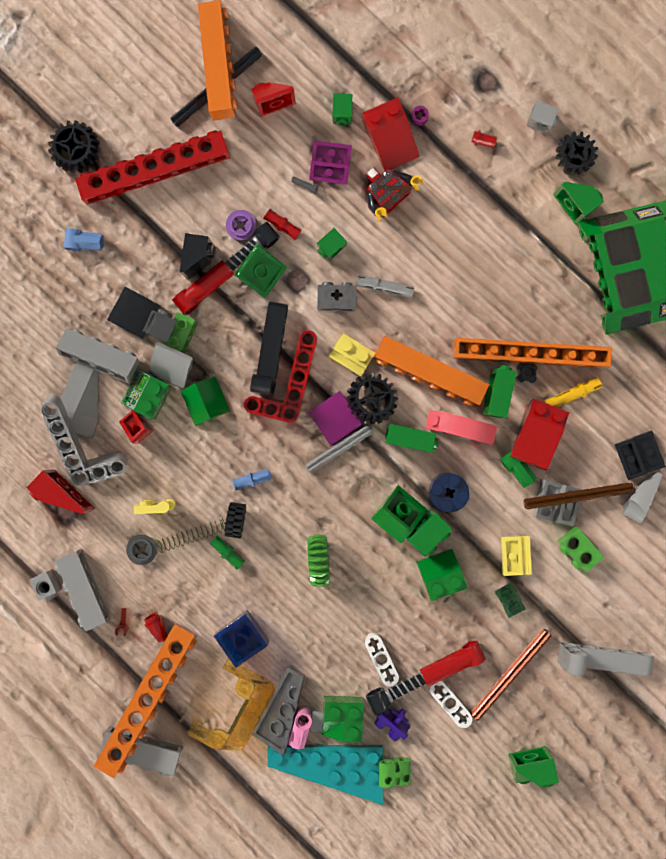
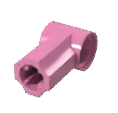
[288,706,312,749]

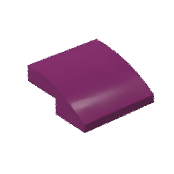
[309,141,352,185]
[308,391,362,446]

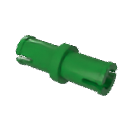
[209,535,245,570]

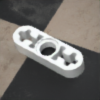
[365,633,399,687]
[429,680,472,728]

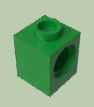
[332,93,353,126]
[317,228,347,260]

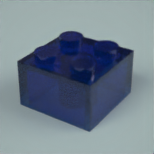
[214,610,269,668]

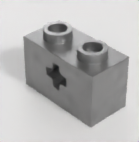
[317,282,356,311]

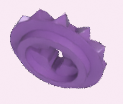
[226,210,256,241]

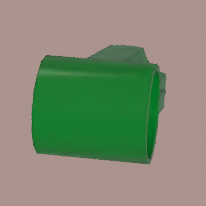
[500,450,537,488]

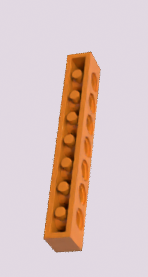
[452,338,612,368]
[93,623,197,778]

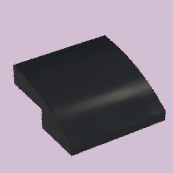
[107,287,161,339]
[615,430,666,480]

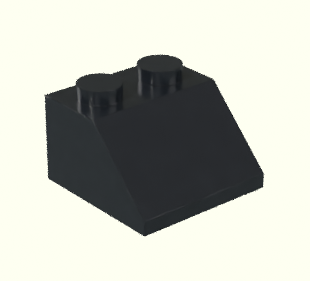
[179,233,216,279]

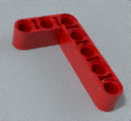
[244,330,317,423]

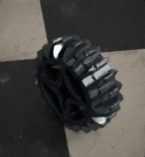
[48,120,101,173]
[346,373,398,425]

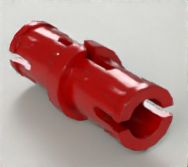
[263,209,302,240]

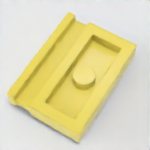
[329,333,375,377]
[501,535,532,576]

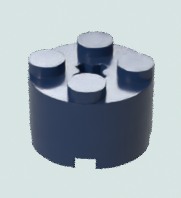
[428,473,469,512]

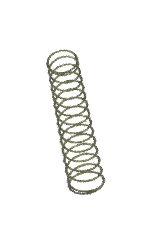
[157,519,225,553]

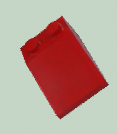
[362,97,420,172]
[510,398,570,471]
[26,469,95,514]

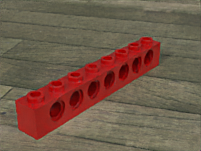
[75,130,230,205]

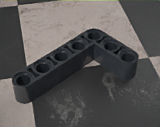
[250,301,288,397]

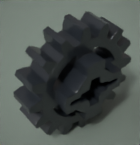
[555,131,598,175]

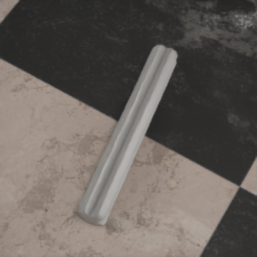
[306,425,373,473]

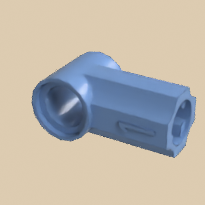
[64,228,104,251]

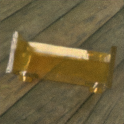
[187,658,275,751]

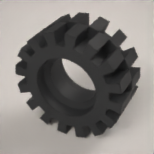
[224,502,246,539]

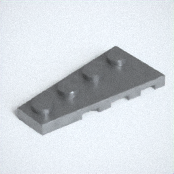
[251,666,306,755]

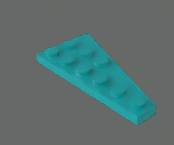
[268,745,383,805]

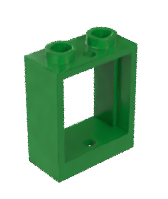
[482,365,517,419]
[384,424,439,453]

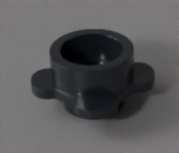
[517,363,537,383]

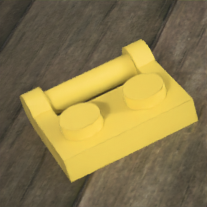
[134,499,176,514]

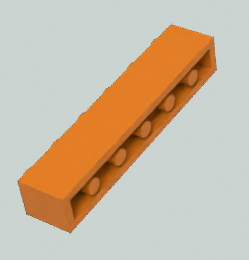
[198,0,238,121]
[374,336,490,408]

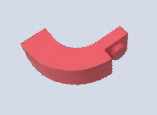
[426,410,498,445]

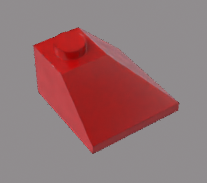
[251,82,296,117]

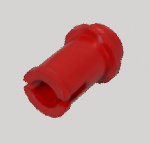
[471,130,497,149]

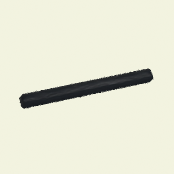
[170,47,262,127]

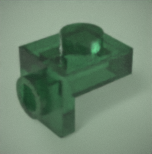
[495,583,526,618]

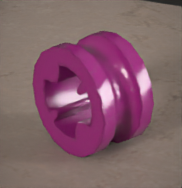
[411,106,429,126]

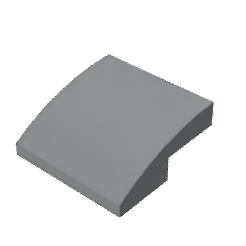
[149,342,193,389]
[533,480,583,527]

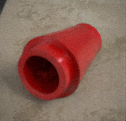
[144,612,168,643]

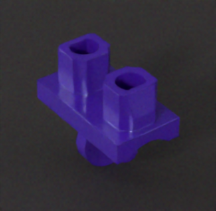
[374,708,410,741]

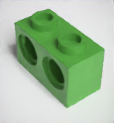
[163,312,198,354]
[557,526,604,573]

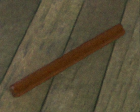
[523,483,634,510]

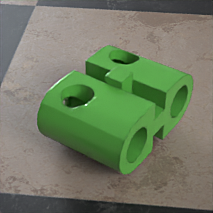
[379,757,411,788]

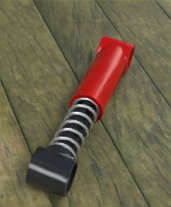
[172,222,280,316]
[366,640,486,715]

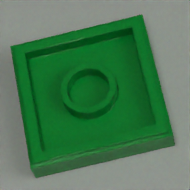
[234,244,287,298]

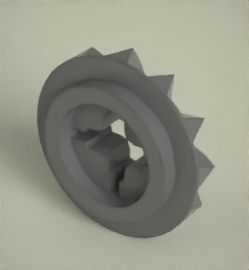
[126,534,157,565]

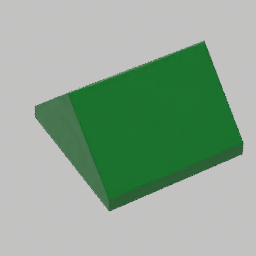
[181,376,231,426]

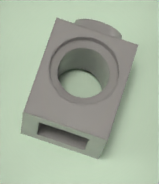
[527,101,559,133]
[29,569,62,601]

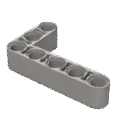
[41,395,127,486]
[558,642,654,676]

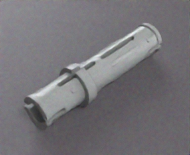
[356,274,414,299]

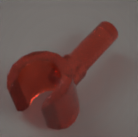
[115,608,129,636]

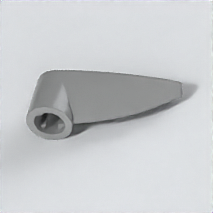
[621,472,663,523]

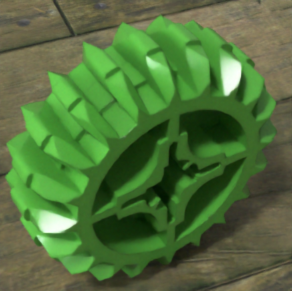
[307,534,330,587]

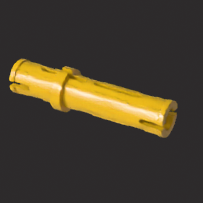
[544,377,602,407]

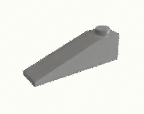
[55,362,99,438]

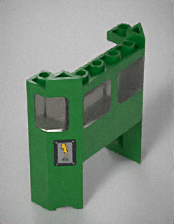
[578,200,666,335]

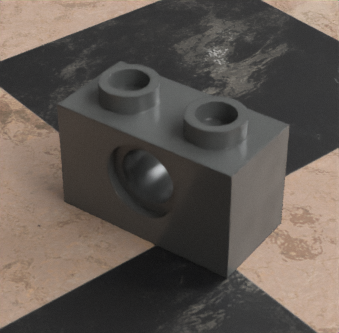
[143,309,176,342]

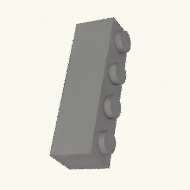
[56,328,139,384]
[55,549,111,632]
[99,726,183,776]

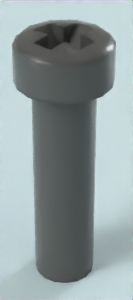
[291,176,318,194]

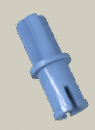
[233,469,271,491]

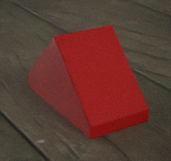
[119,410,153,444]

